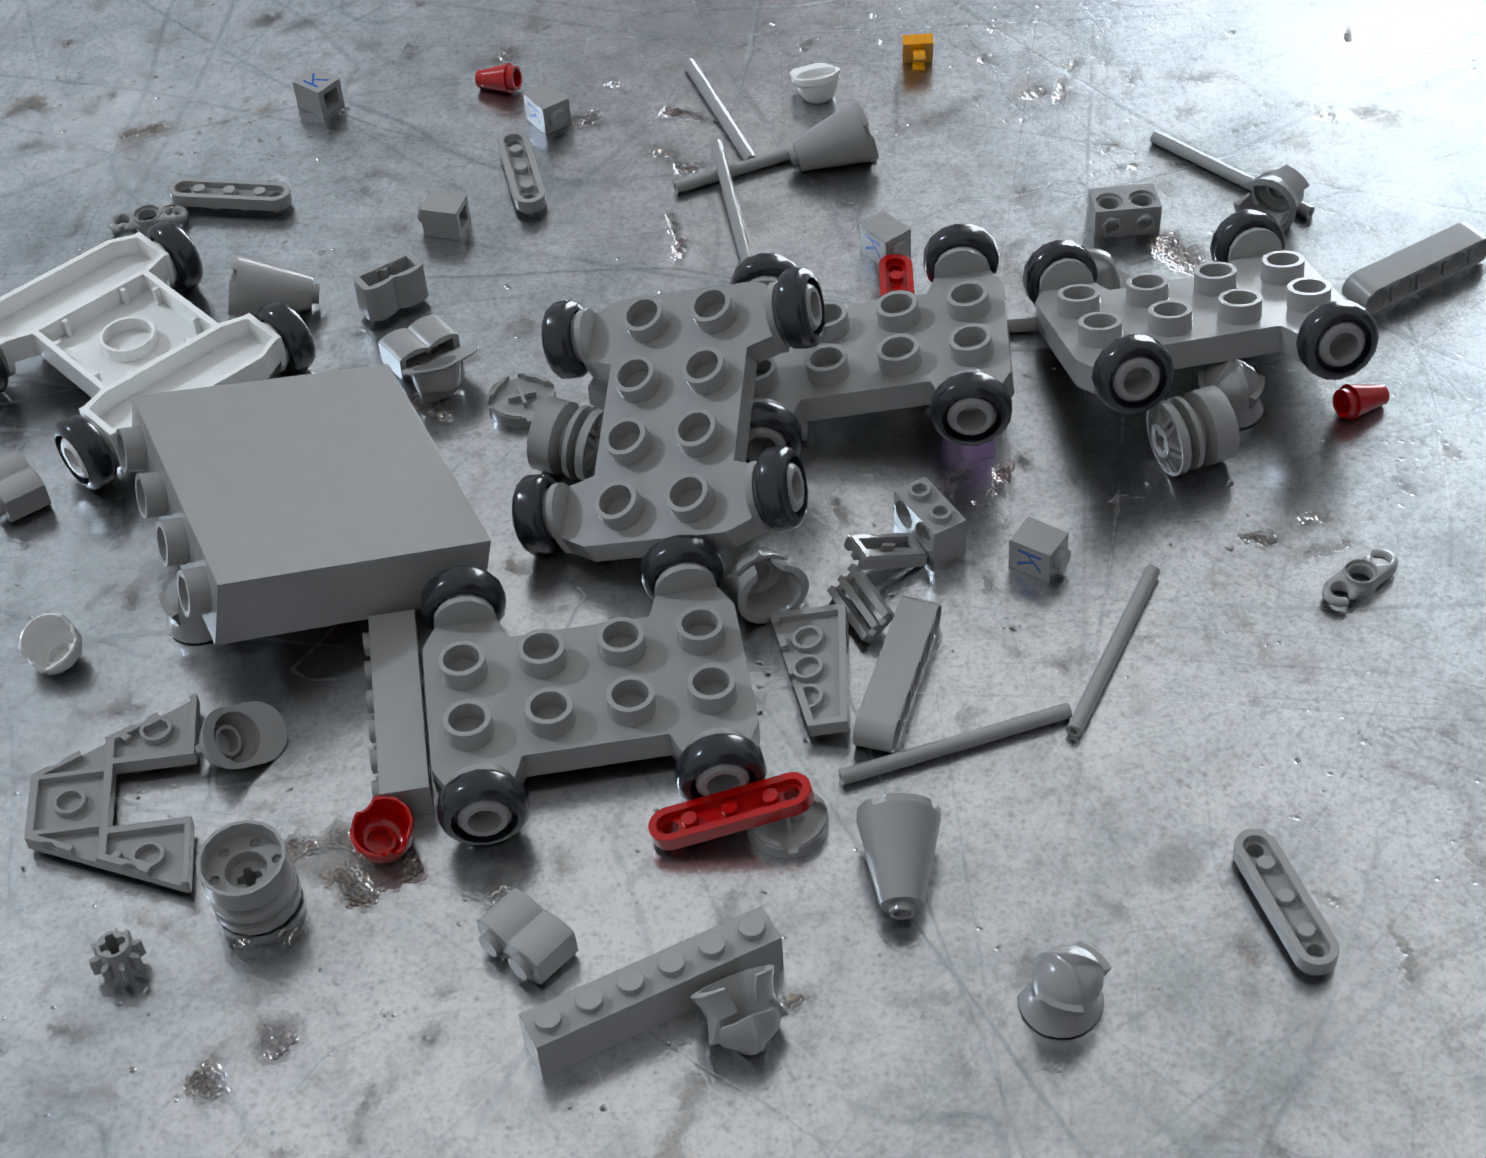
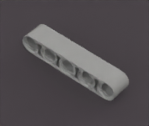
[1342,221,1486,314]
[852,596,942,753]

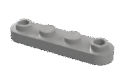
[498,130,547,214]
[168,177,293,212]
[1233,829,1340,975]

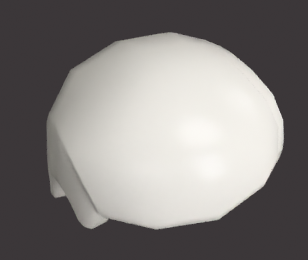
[18,613,82,675]

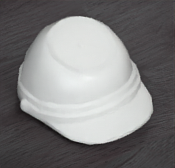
[790,63,841,104]

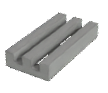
[844,533,928,570]
[827,563,894,644]

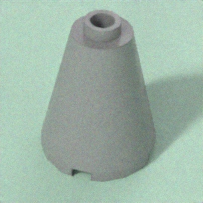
[787,100,879,171]
[228,253,320,320]
[856,793,941,920]

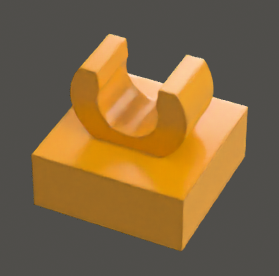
[902,33,934,72]

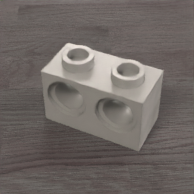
[1087,183,1162,239]
[894,476,967,567]

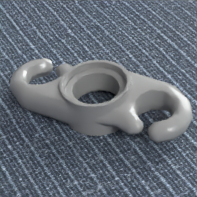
[108,204,188,234]
[1322,548,1398,607]

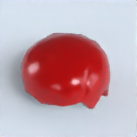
[349,796,414,864]

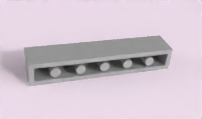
[362,609,435,816]
[518,906,784,1079]

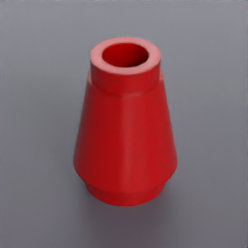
[475,63,522,93]
[1333,384,1389,420]

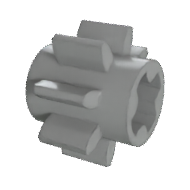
[89,929,146,985]

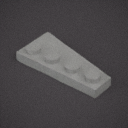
[769,603,850,736]

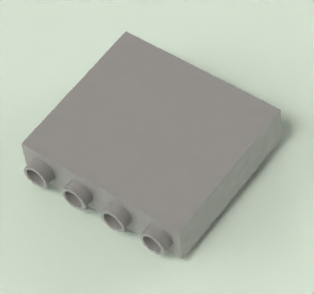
[115,364,491,646]

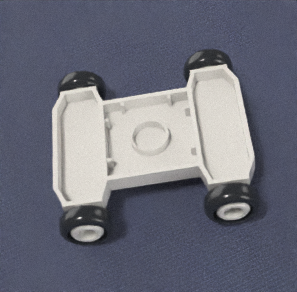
[0,221,316,490]

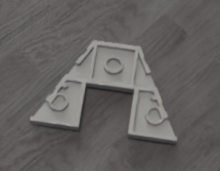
[24,694,200,893]

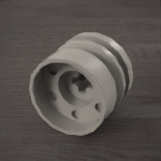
[1146,385,1240,477]
[527,396,604,481]
[196,820,301,936]

